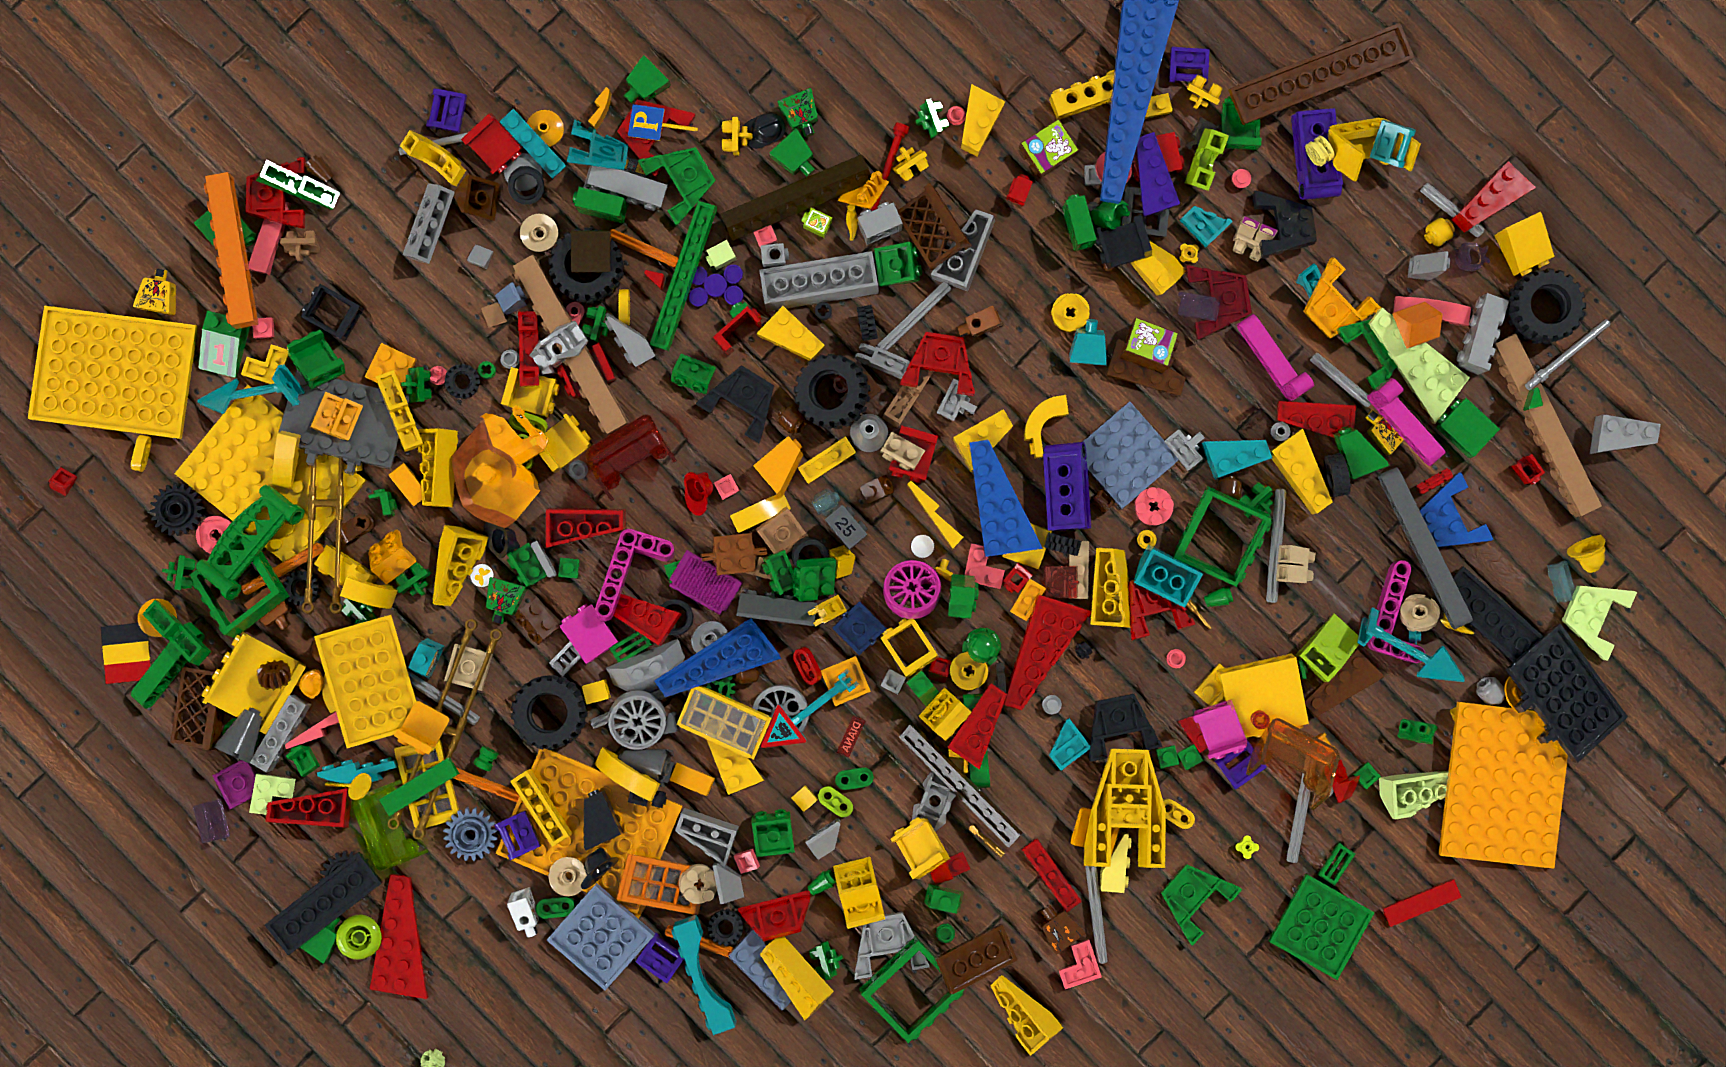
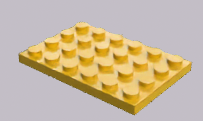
[314,615,416,748]

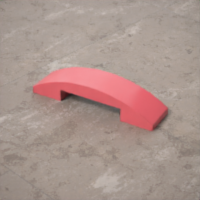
[1393,296,1471,326]

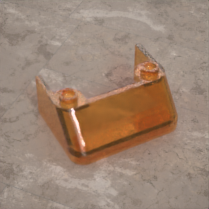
[1246,718,1340,810]

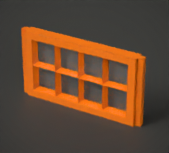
[616,853,703,915]

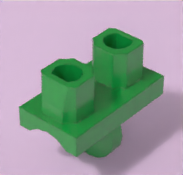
[915,99,949,138]
[582,306,614,343]
[400,367,431,403]
[1239,482,1273,518]
[162,555,196,590]
[395,562,432,596]
[342,598,378,624]
[1397,719,1437,745]
[809,941,843,980]

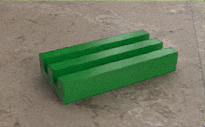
[609,632,652,663]
[1317,842,1355,886]

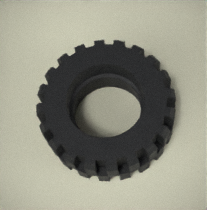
[549,227,625,304]
[1506,268,1586,344]
[794,354,871,429]
[511,675,588,750]

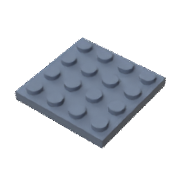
[1083,402,1179,509]
[547,883,655,990]

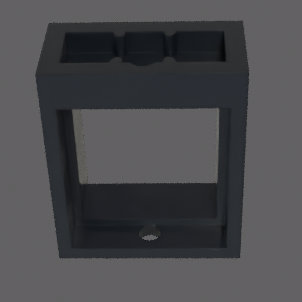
[301,284,364,342]

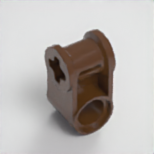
[335,514,375,546]

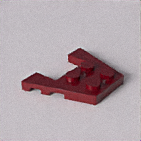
[1186,265,1252,340]

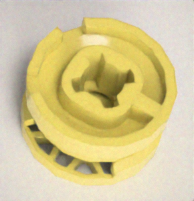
[1305,136,1335,167]

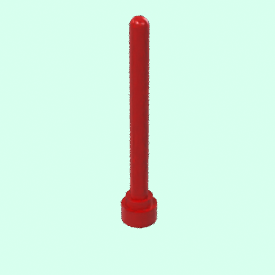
[871,122,910,211]

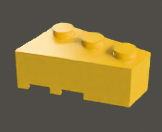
[961,84,1005,157]
[757,306,825,361]
[952,409,1013,472]
[314,545,378,586]

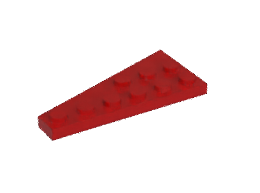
[1003,594,1092,710]
[370,874,428,999]

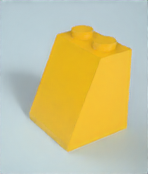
[1494,212,1555,276]

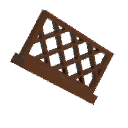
[897,183,972,270]
[170,667,225,750]

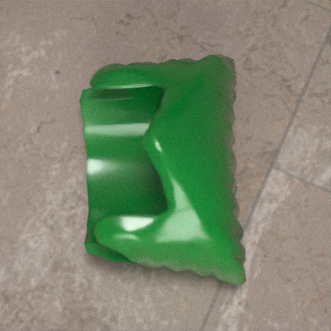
[1090,200,1130,230]

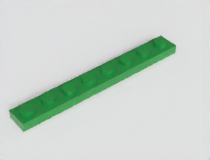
[650,201,717,351]

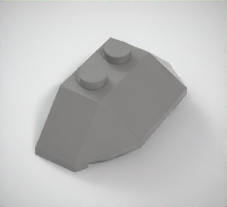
[606,639,685,693]

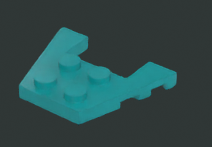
[567,120,628,170]

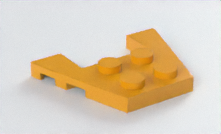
[1303,257,1381,338]

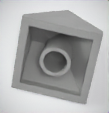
[805,818,841,860]
[713,861,744,904]

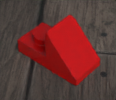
[1325,760,1360,803]
[930,851,970,884]

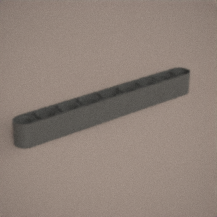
[1378,467,1473,630]

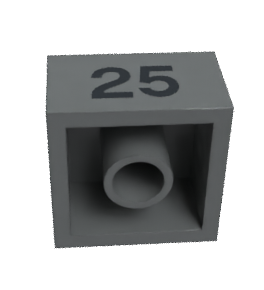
[825,505,868,550]

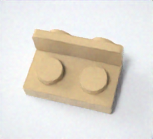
[880,432,925,471]

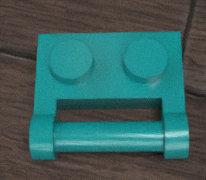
[1370,120,1416,168]

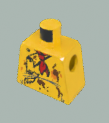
[133,268,176,315]
[1365,409,1403,456]

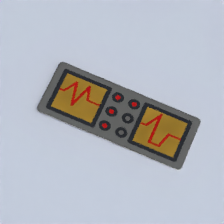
[623,157,646,177]

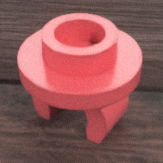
[430,366,447,385]

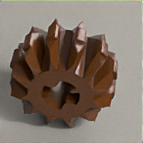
[257,660,291,691]

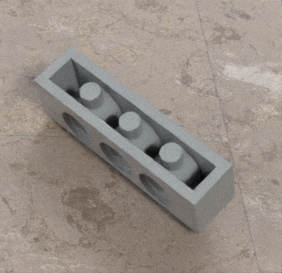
[403,183,455,264]
[250,695,312,772]

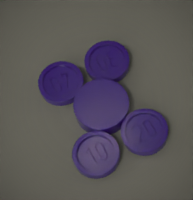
[689,265,744,307]

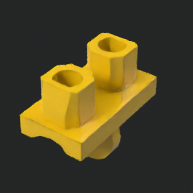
[1187,74,1222,109]
[722,117,753,155]
[892,147,929,181]

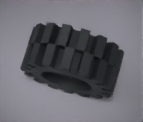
[857,305,878,341]
[445,364,480,399]
[1044,532,1082,556]
[283,571,322,605]
[708,909,744,946]

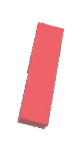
[248,202,291,276]
[285,712,339,749]

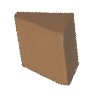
[481,302,507,328]

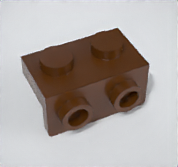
[515,597,560,645]

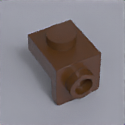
[860,475,894,504]

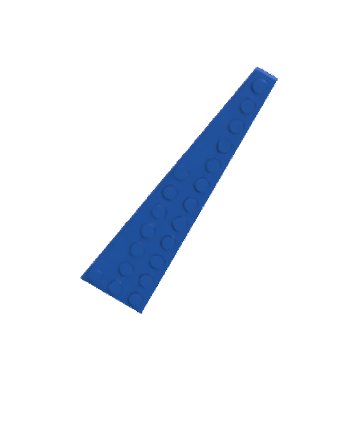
[1100,0,1179,204]

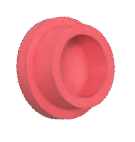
[947,106,966,125]
[1232,169,1251,188]
[1166,649,1186,668]

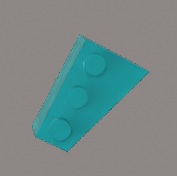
[1201,440,1272,479]

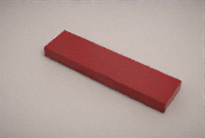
[1021,838,1082,912]
[1382,879,1462,927]

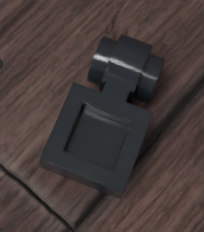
[628,790,667,808]

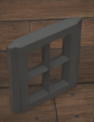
[1121,187,1169,237]

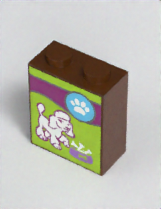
[1018,119,1079,179]
[1120,317,1179,373]

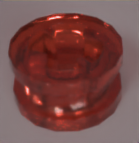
[833,376,848,393]
[1250,710,1270,729]

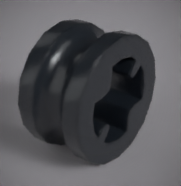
[815,302,832,320]

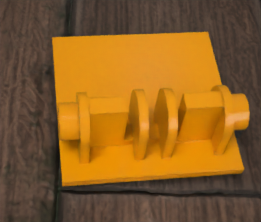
[838,171,889,209]

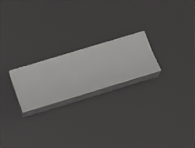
[759,251,879,312]

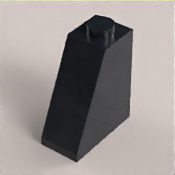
[584,789,624,851]

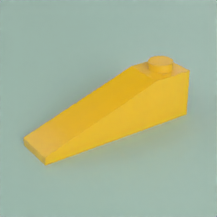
[1130,241,1186,296]
[432,525,488,606]
[990,975,1063,1056]

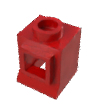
[1006,174,1033,206]
[1511,454,1545,485]
[1003,563,1033,593]

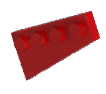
[1276,401,1356,438]

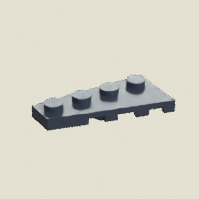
[728,929,791,1010]

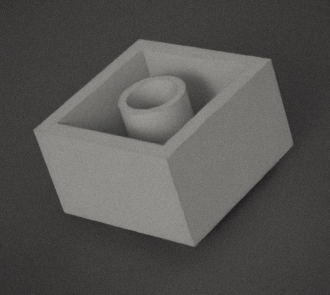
[858,202,903,245]

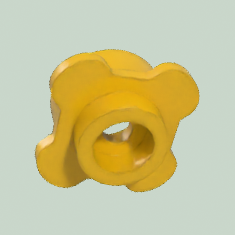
[1179,244,1199,263]

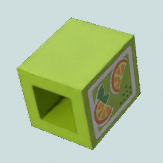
[802,208,832,238]

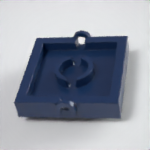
[832,601,886,655]

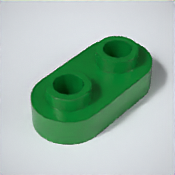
[835,767,873,790]
[536,896,575,919]

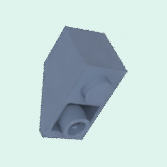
[495,282,528,315]

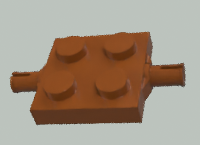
[701,533,767,576]

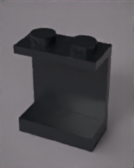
[1096,215,1152,269]

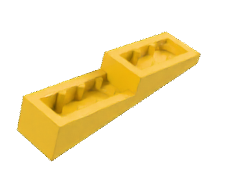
[907,481,963,549]

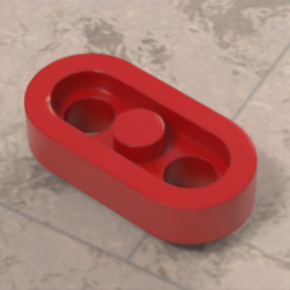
[793,647,822,685]

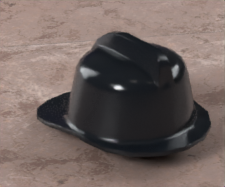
[741,113,785,149]
[483,521,520,558]
[581,848,619,889]

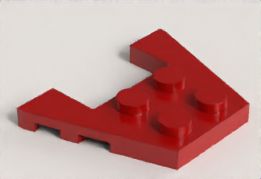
[617,99,696,178]
[246,157,306,229]
[900,332,975,396]
[1128,580,1195,641]

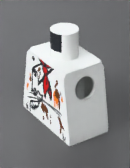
[507,887,539,937]

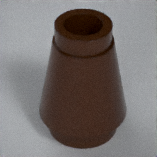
[305,155,333,184]

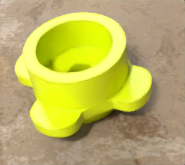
[1236,835,1259,859]

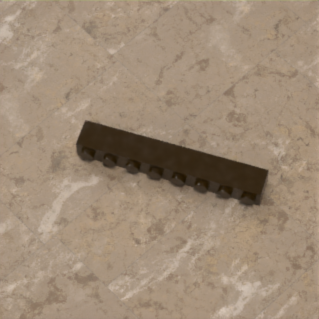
[721,155,871,241]

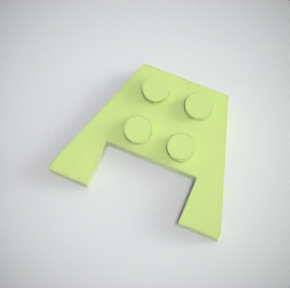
[1562,586,1637,661]

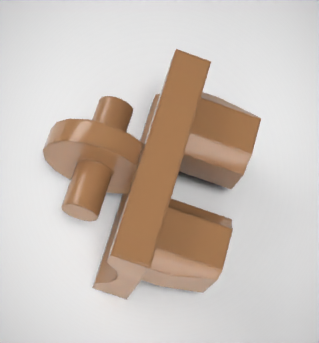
[280,231,320,261]

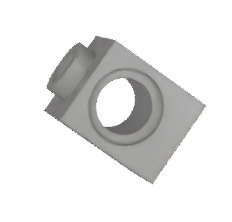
[761,243,789,268]

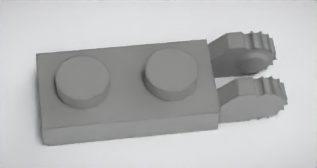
[855,343,910,379]

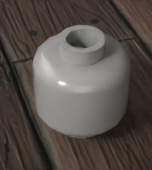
[1476,677,1505,705]

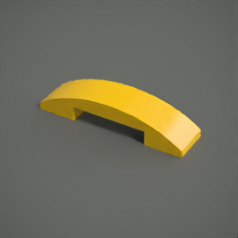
[595,747,660,801]

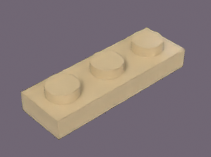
[1068,541,1089,599]

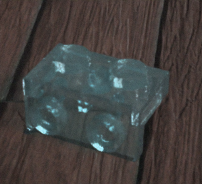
[1547,561,1575,602]

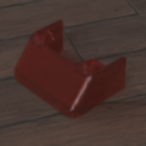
[585,415,677,501]

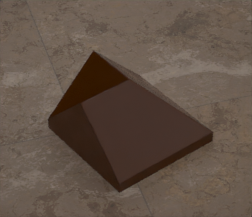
[454,174,500,221]

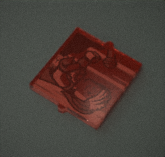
[1042,566,1079,598]

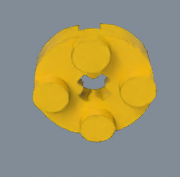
[1051,293,1090,332]
[950,652,988,690]

